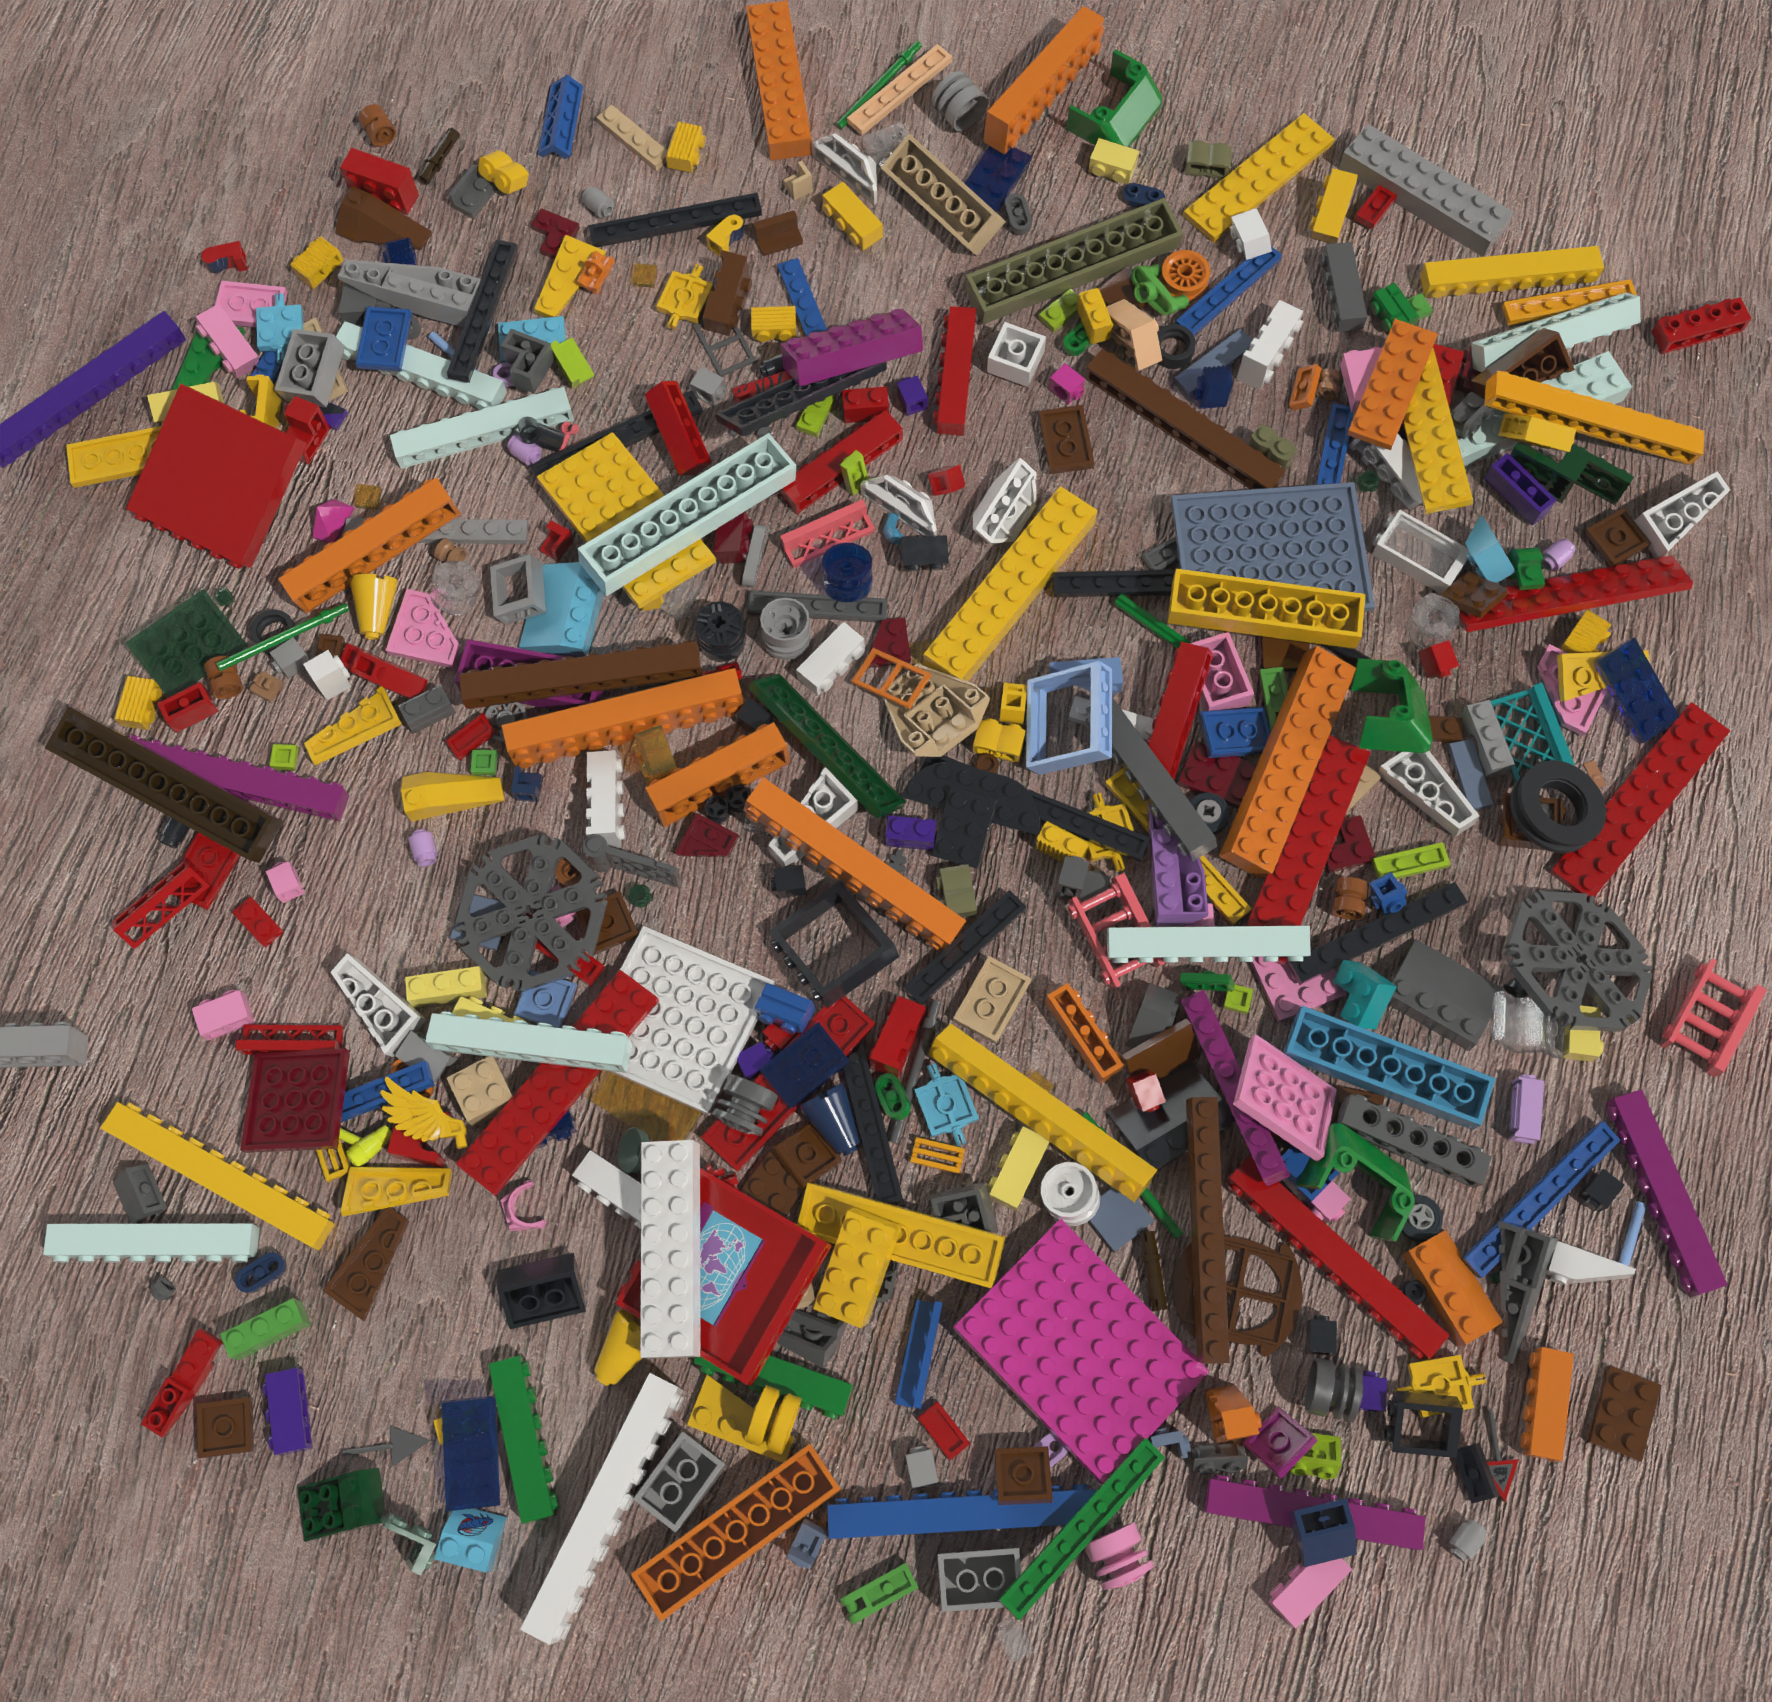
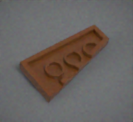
[322,1207,409,1321]

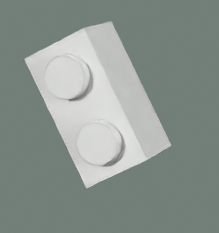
[1230,208,1272,260]
[303,650,352,701]

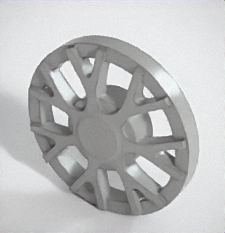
[485,702,528,742]

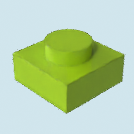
[270,744,299,771]
[1223,984,1254,1015]

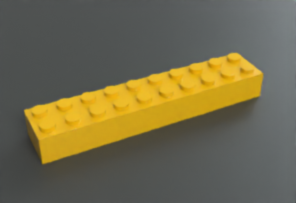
[923,486,1098,682]

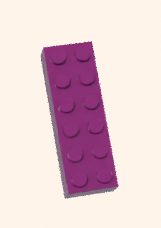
[780,309,923,386]
[455,639,604,711]

